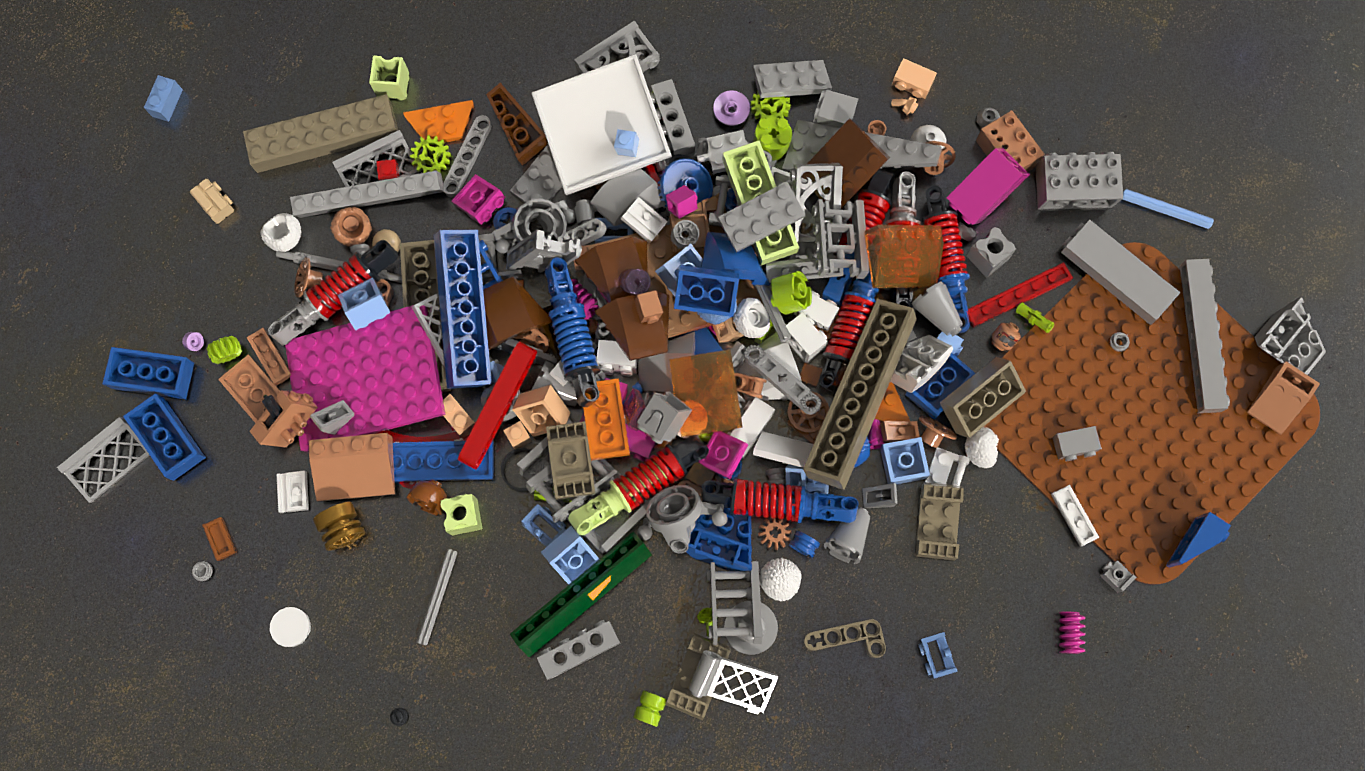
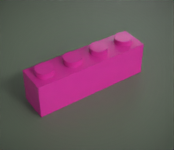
[580,413,656,462]

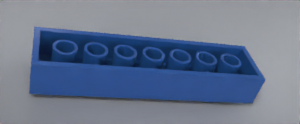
[434,230,492,389]

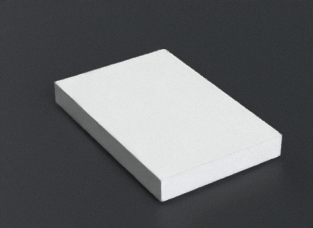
[753,431,814,468]

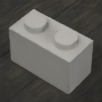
[1052,426,1101,462]

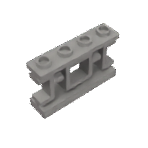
[812,199,869,279]
[506,230,582,276]

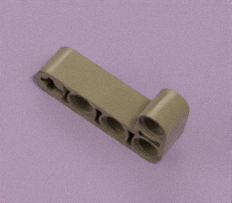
[803,619,886,658]

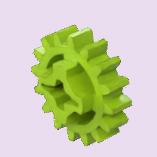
[751,90,791,120]
[410,135,451,173]

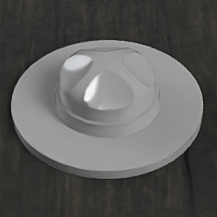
[724,601,778,655]

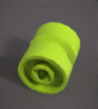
[633,690,667,727]

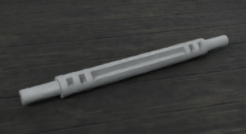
[276,251,402,283]

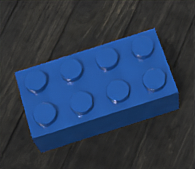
[103,347,194,399]
[123,393,206,481]

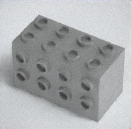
[1035,152,1123,209]

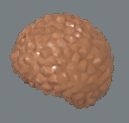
[330,207,372,246]

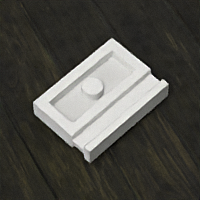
[621,197,667,244]
[277,471,309,513]

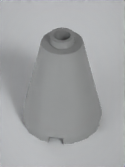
[912,282,963,337]
[531,361,578,407]
[824,507,870,564]

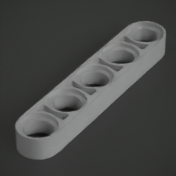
[443,115,492,197]

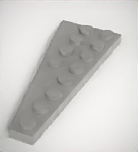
[782,120,942,172]

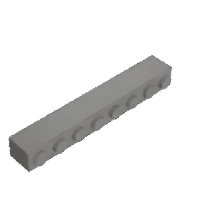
[290,171,444,218]
[1180,259,1230,413]

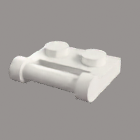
[925,448,970,486]

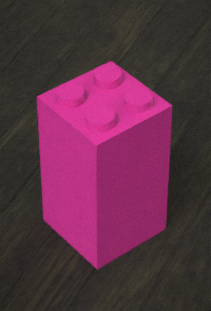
[947,148,1030,225]

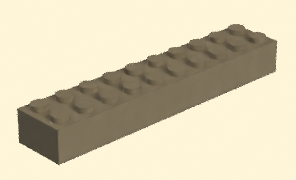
[803,299,916,490]

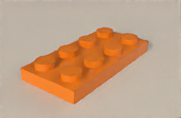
[583,378,630,461]

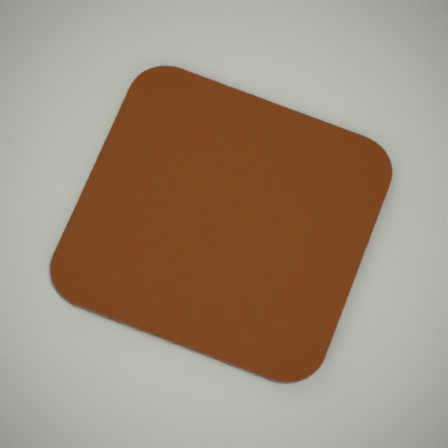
[984,242,1320,585]

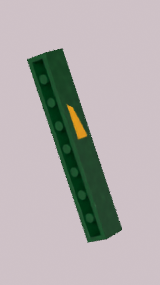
[510,531,652,657]

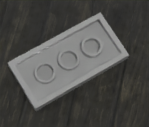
[752,60,832,98]
[510,144,562,203]
[718,182,806,253]

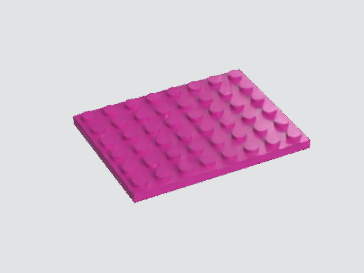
[285,305,446,452]

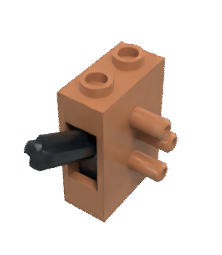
[250,390,318,447]

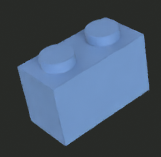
[144,75,183,122]

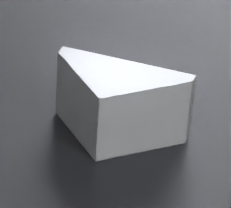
[310,400,354,435]
[863,483,897,508]

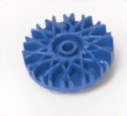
[657,159,713,207]

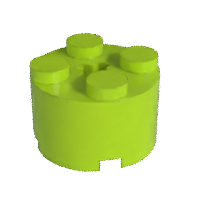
[753,117,792,161]
[771,271,812,314]

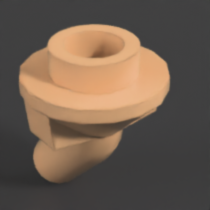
[891,97,918,115]

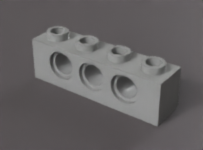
[650,79,695,155]
[537,620,621,680]

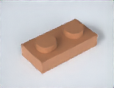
[880,421,920,442]

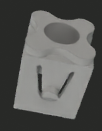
[813,90,858,128]
[967,227,1016,278]
[637,391,692,444]

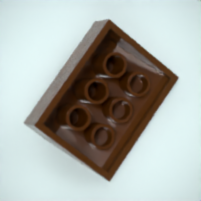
[801,118,891,208]

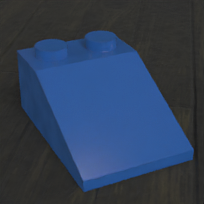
[1166,512,1231,568]

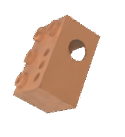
[976,111,1045,172]

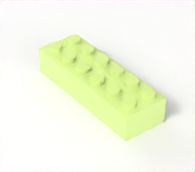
[722,141,799,265]

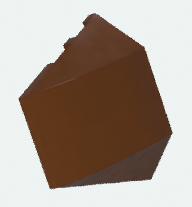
[575,237,648,303]
[483,277,552,350]
[595,291,669,361]

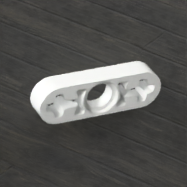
[561,219,606,246]

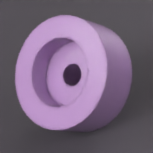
[182,332,204,351]

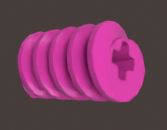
[571,279,599,320]
[1059,612,1085,654]

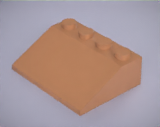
[309,433,395,502]

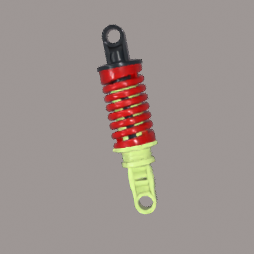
[568,435,709,535]

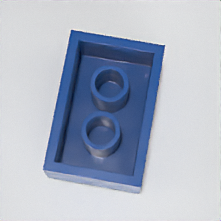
[674,265,739,317]
[905,353,976,420]

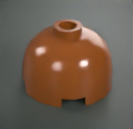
[406,480,447,516]

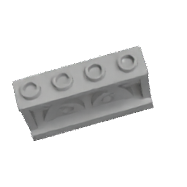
[574,21,660,74]
[790,163,843,242]

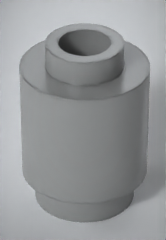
[575,199,595,226]

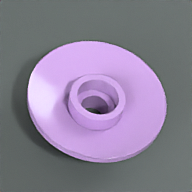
[713,91,750,126]

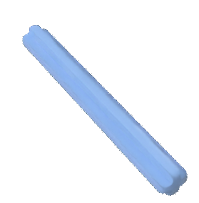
[1123,189,1214,229]

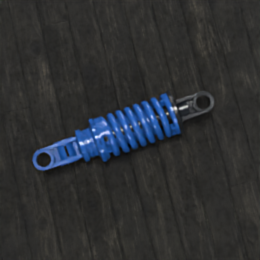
[545,257,601,407]

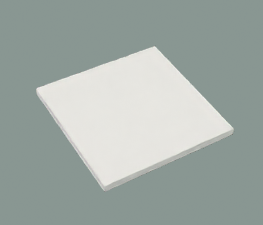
[532,54,672,195]

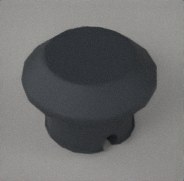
[390,708,408,726]

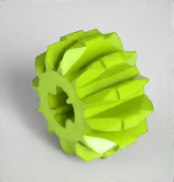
[207,336,242,364]

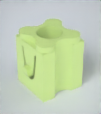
[369,56,409,100]
[441,494,483,536]

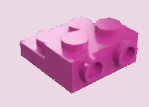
[451,174,506,225]

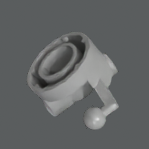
[492,198,576,253]
[637,485,727,553]

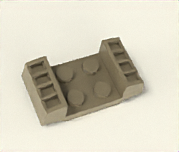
[546,421,595,500]
[916,482,964,561]
[666,633,731,721]

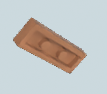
[247,328,291,386]

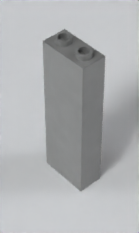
[1061,220,1180,325]

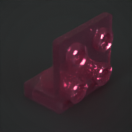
[623,388,650,437]

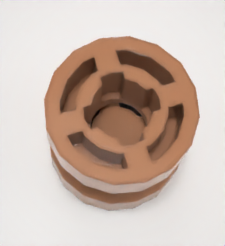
[867,120,886,136]

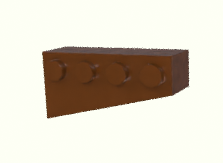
[486,83,548,166]

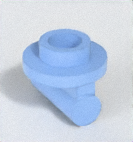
[490,361,504,383]

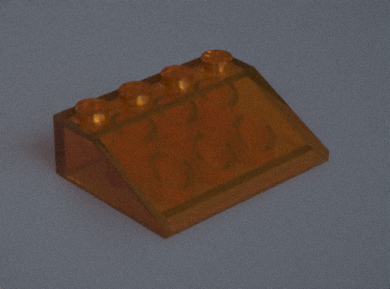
[865,225,944,288]
[669,350,743,437]

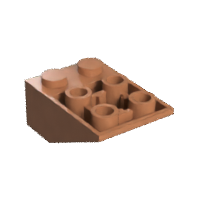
[1247,362,1320,435]

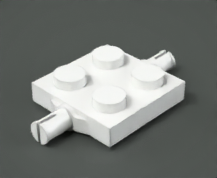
[697,130,748,174]

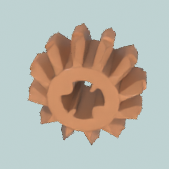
[758,518,792,550]

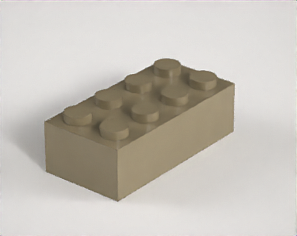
[940,357,1026,438]

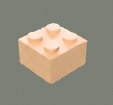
[512,385,571,437]

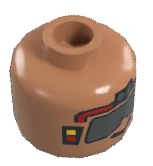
[992,322,1020,351]

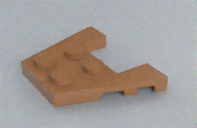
[669,193,725,259]

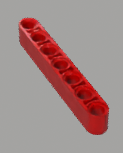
[458,341,537,470]

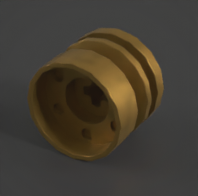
[313,502,365,551]

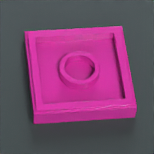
[698,429,748,479]

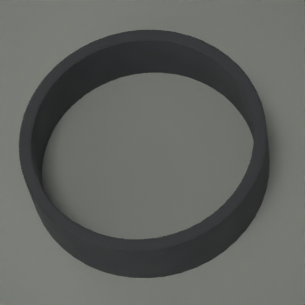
[501,448,544,492]

